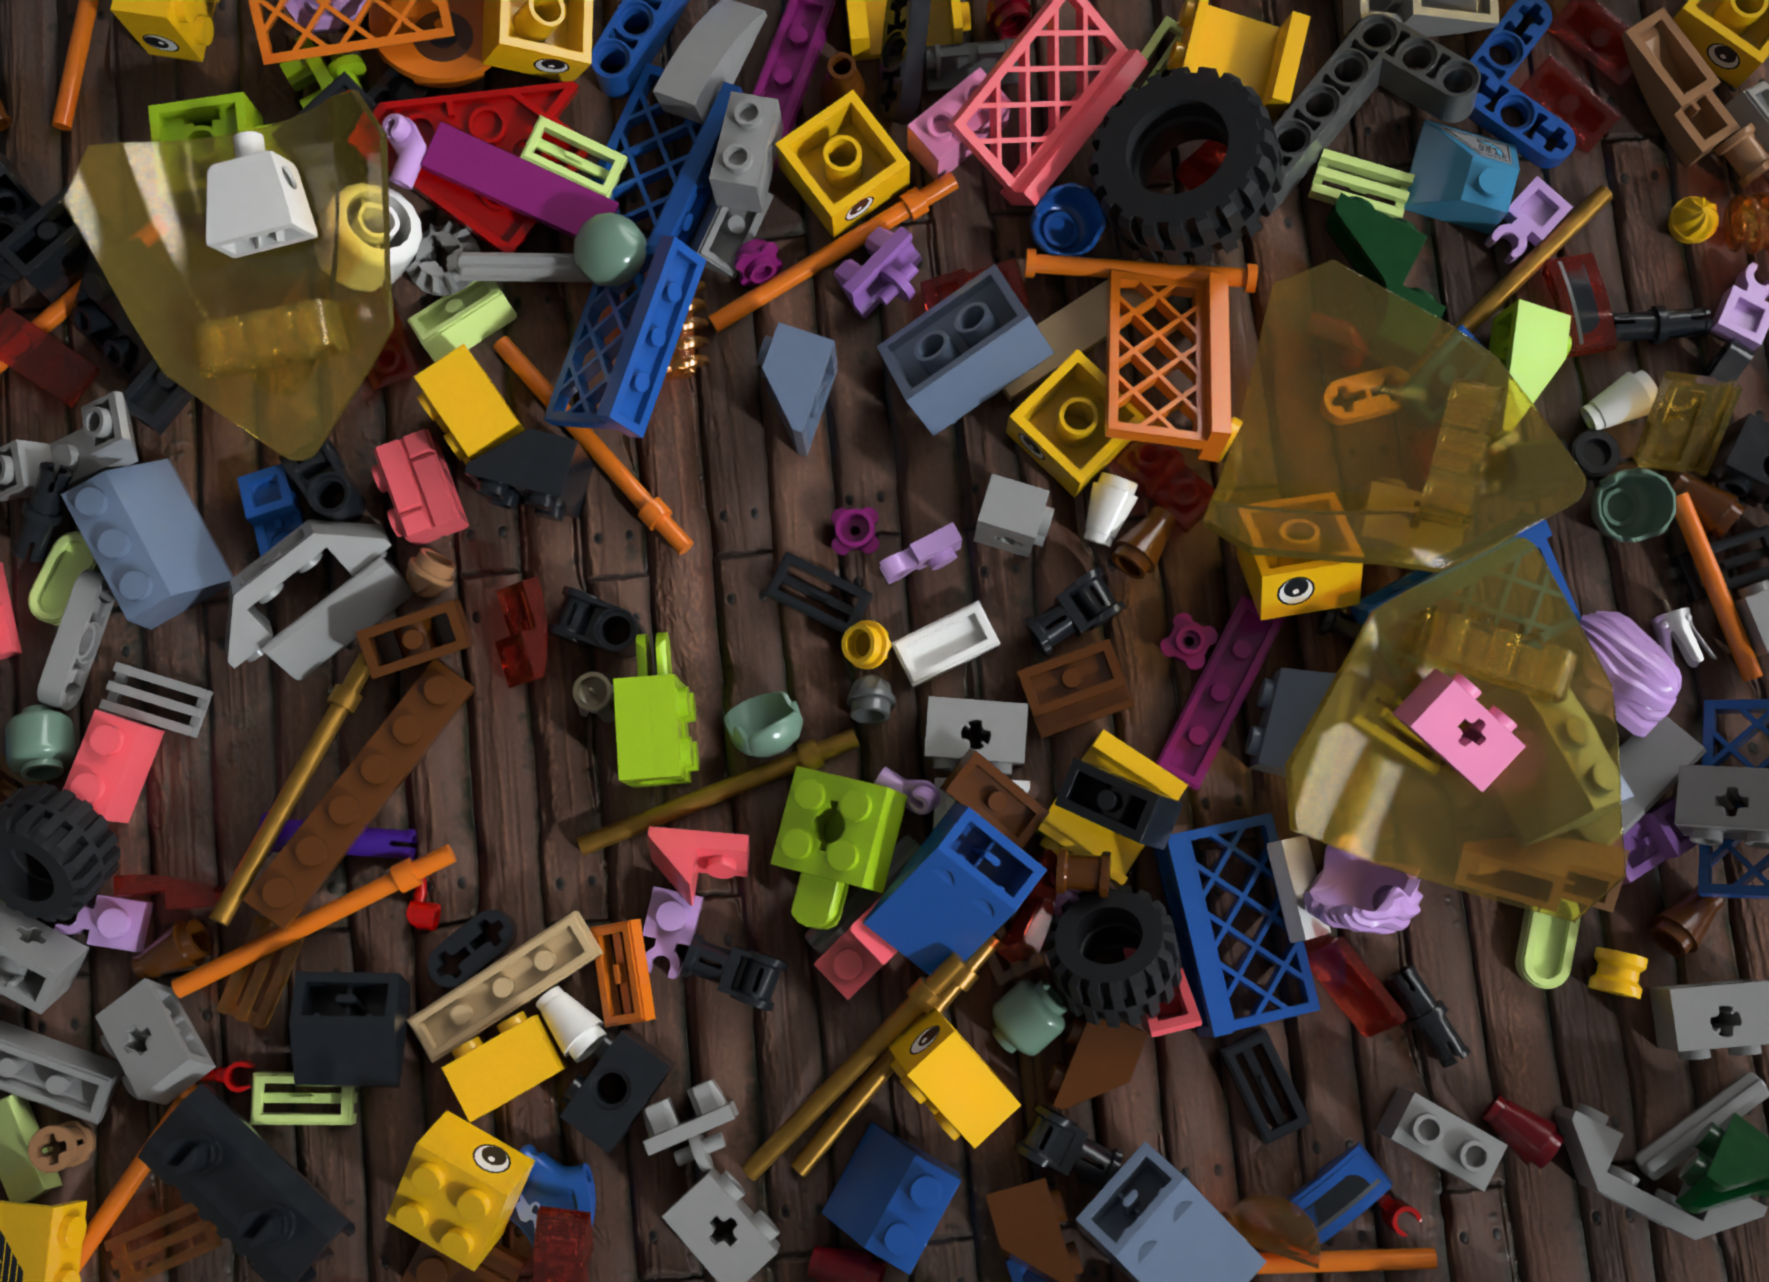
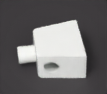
[206,131,318,259]

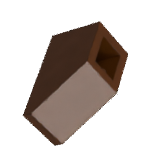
[1045,1014,1149,1110]
[986,1178,1083,1282]

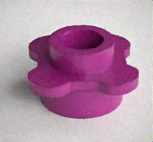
[734,239,783,287]
[831,507,879,555]
[1160,613,1218,670]

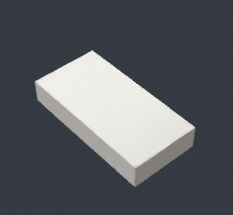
[892,600,1000,688]
[1266,835,1331,943]

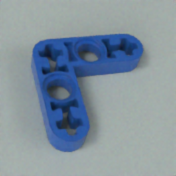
[1450,0,1576,169]

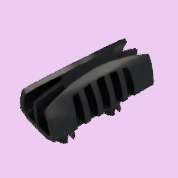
[138,1083,355,1282]

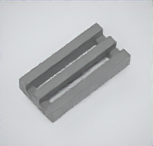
[99,662,213,738]

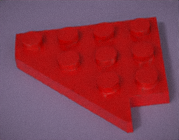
[351,81,591,253]

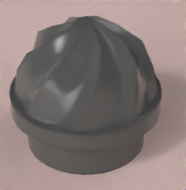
[846,675,896,724]

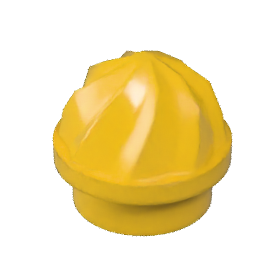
[1668,196,1719,244]
[842,620,892,669]

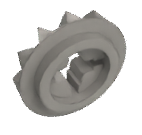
[405,221,481,296]

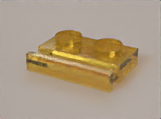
[1633,371,1742,476]

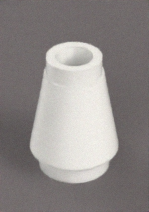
[1580,370,1661,431]
[1083,472,1138,547]
[536,986,607,1063]

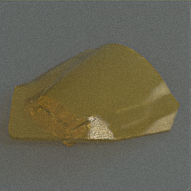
[63,90,394,461]
[1202,260,1586,573]
[1285,537,1626,923]

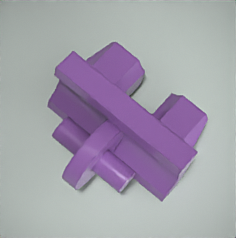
[834,226,922,319]

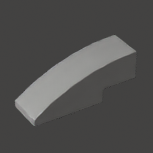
[653,0,767,125]
[1342,0,1499,37]

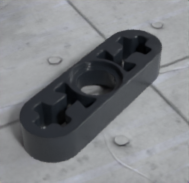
[875,0,931,125]

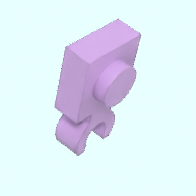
[1485,176,1573,264]
[1710,262,1769,351]
[879,522,962,585]
[643,886,704,979]
[54,894,154,952]

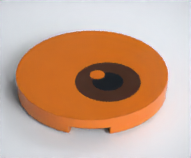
[369,0,492,88]

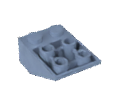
[1075,1141,1266,1282]

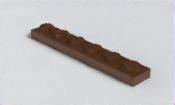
[242,659,475,931]

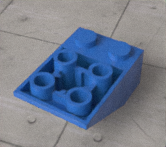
[862,802,1047,975]

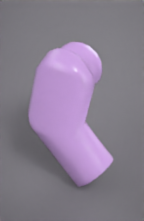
[382,113,427,190]
[874,766,940,815]

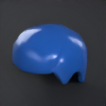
[1029,182,1107,257]

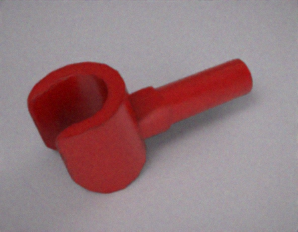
[406,877,441,931]
[198,1059,255,1092]
[1377,1193,1422,1237]

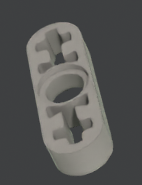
[37,569,115,711]

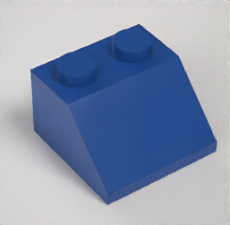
[821,1121,961,1275]

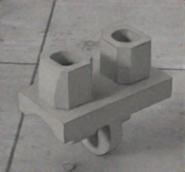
[642,1078,739,1172]

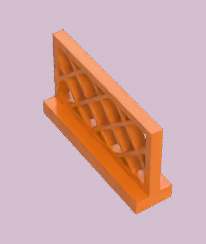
[248,0,456,65]
[1105,270,1232,462]

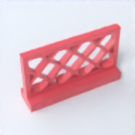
[947,0,1149,206]

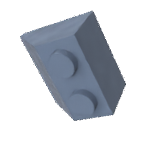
[757,322,838,457]
[1245,668,1352,783]

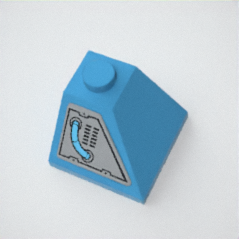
[1404,120,1520,234]

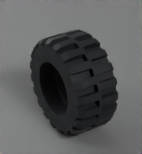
[1088,67,1284,265]

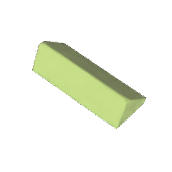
[407,281,517,362]
[0,1095,63,1203]

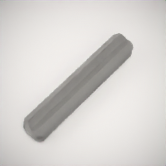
[457,252,591,282]
[1634,1072,1769,1181]

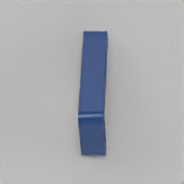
[591,0,690,99]

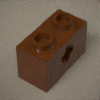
[356,598,475,679]

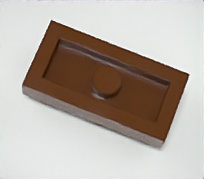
[939,749,1050,849]

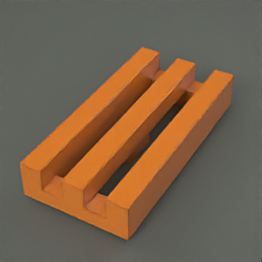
[590,918,656,1028]

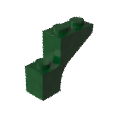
[1325,193,1446,370]
[1675,1112,1769,1214]

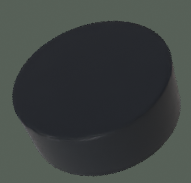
[1568,430,1620,480]

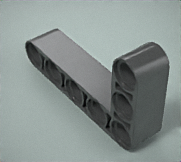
[1271,14,1481,213]

